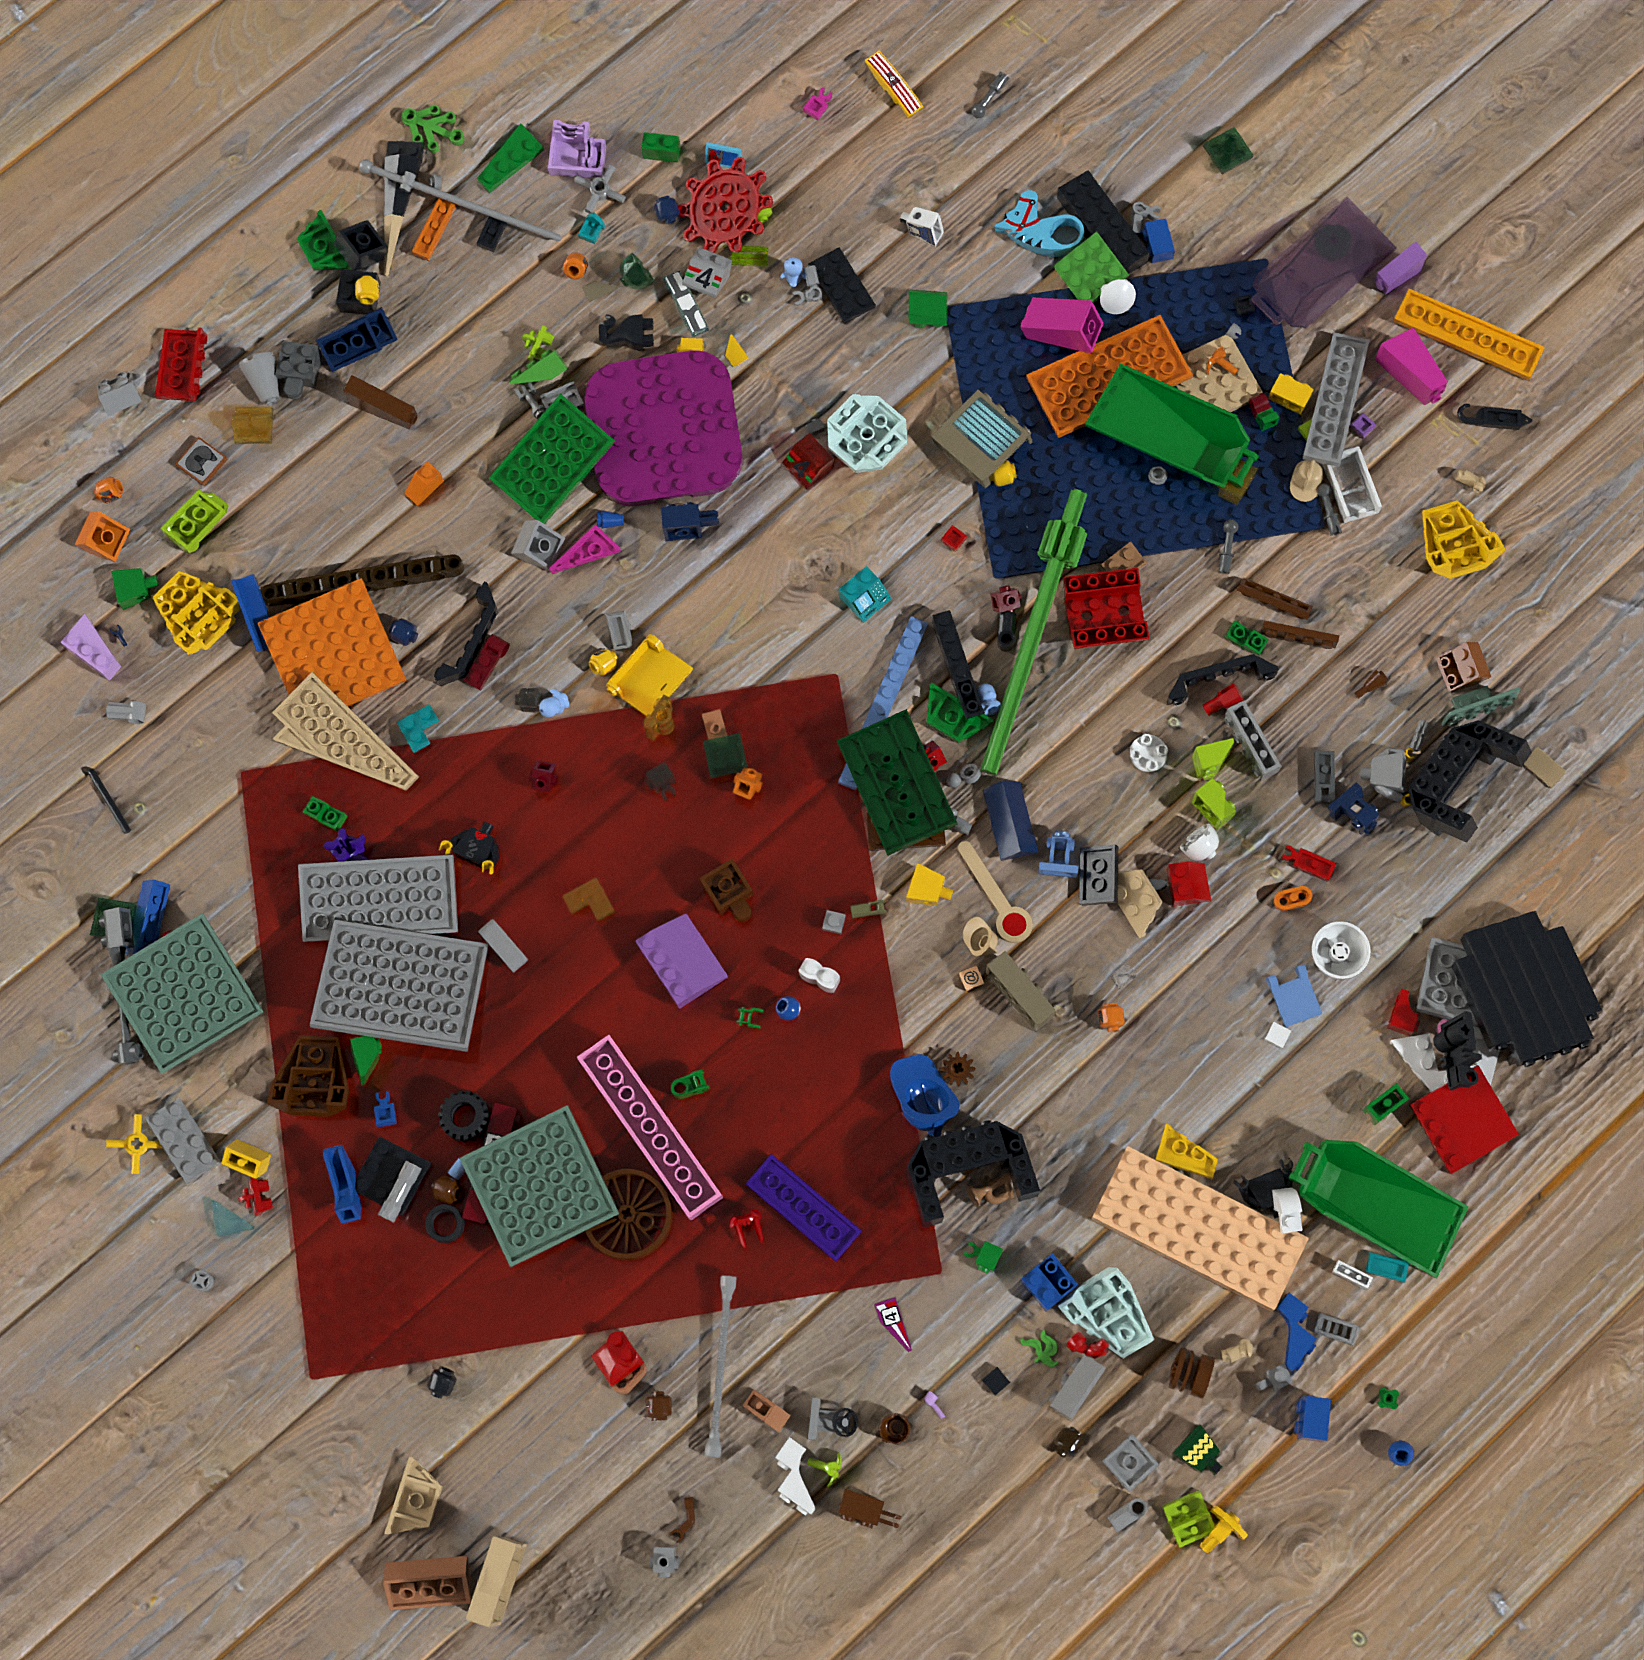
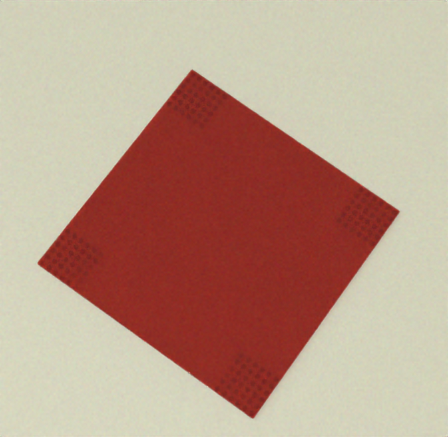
[241,674,942,1380]

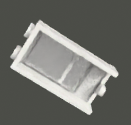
[1321,446,1382,523]

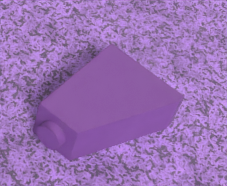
[1375,242,1427,295]

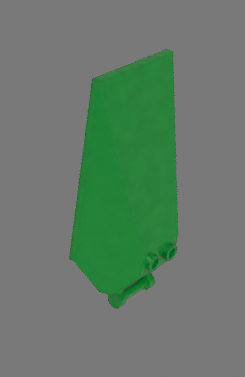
[1085,363,1259,488]
[1288,1140,1469,1278]

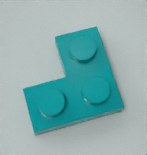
[397,704,439,753]

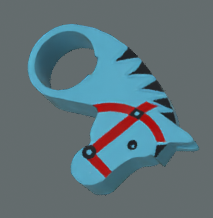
[994,190,1084,257]

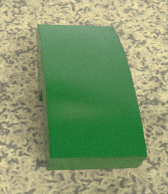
[1224,620,1269,656]
[303,796,348,832]

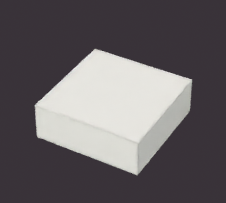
[1265,1022,1291,1049]

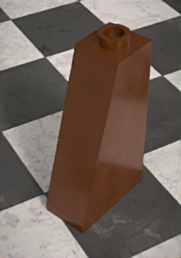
[343,375,418,429]

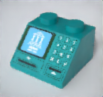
[838,566,892,623]

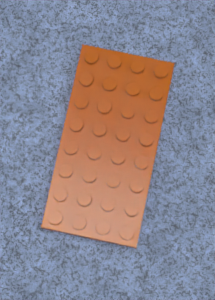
[1026,315,1193,438]

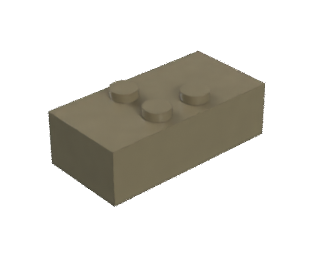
[986,951,1056,1032]

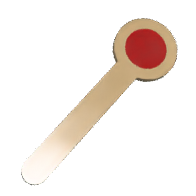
[958,841,1033,943]

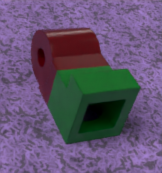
[1248,393,1279,431]

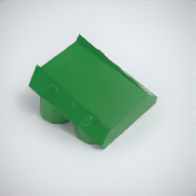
[908,289,947,328]

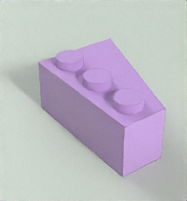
[60,614,121,681]

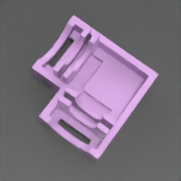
[548,120,606,178]

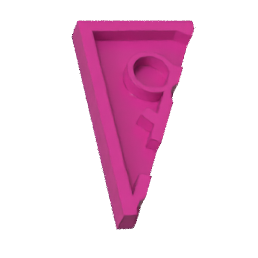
[549,525,621,574]

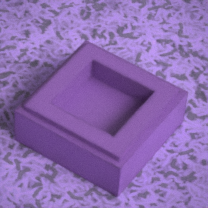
[1349,413,1376,439]

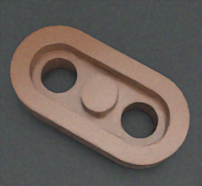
[612,1363,647,1395]

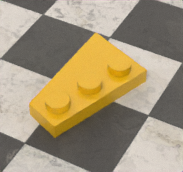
[1155,1123,1218,1179]

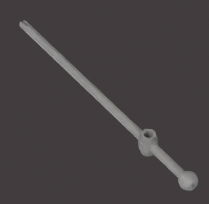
[359,159,561,241]

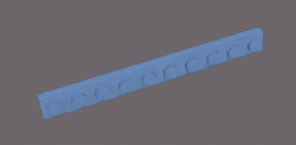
[838,616,928,791]

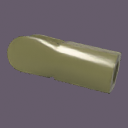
[850,900,887,919]

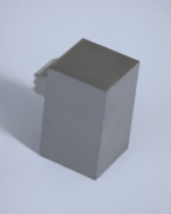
[805,418,825,437]

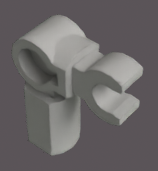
[1130,202,1161,238]
[793,266,822,306]

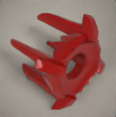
[730,1209,763,1248]

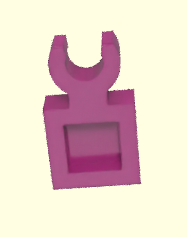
[803,87,832,120]

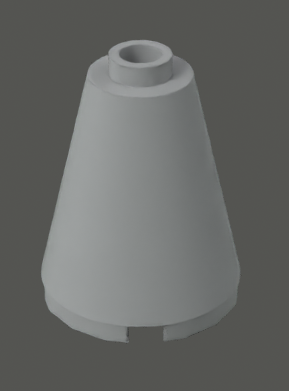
[239,352,279,406]

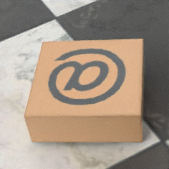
[959,966,984,992]

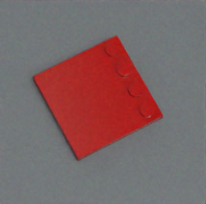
[1409,1065,1519,1174]

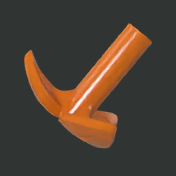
[1206,346,1238,375]

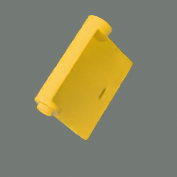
[606,634,693,719]

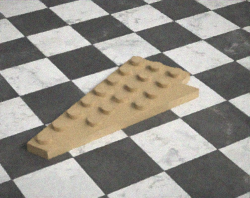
[272,672,419,790]

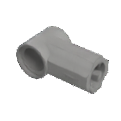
[106,701,146,724]
[1107,1498,1147,1532]

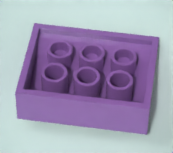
[636,914,728,1009]

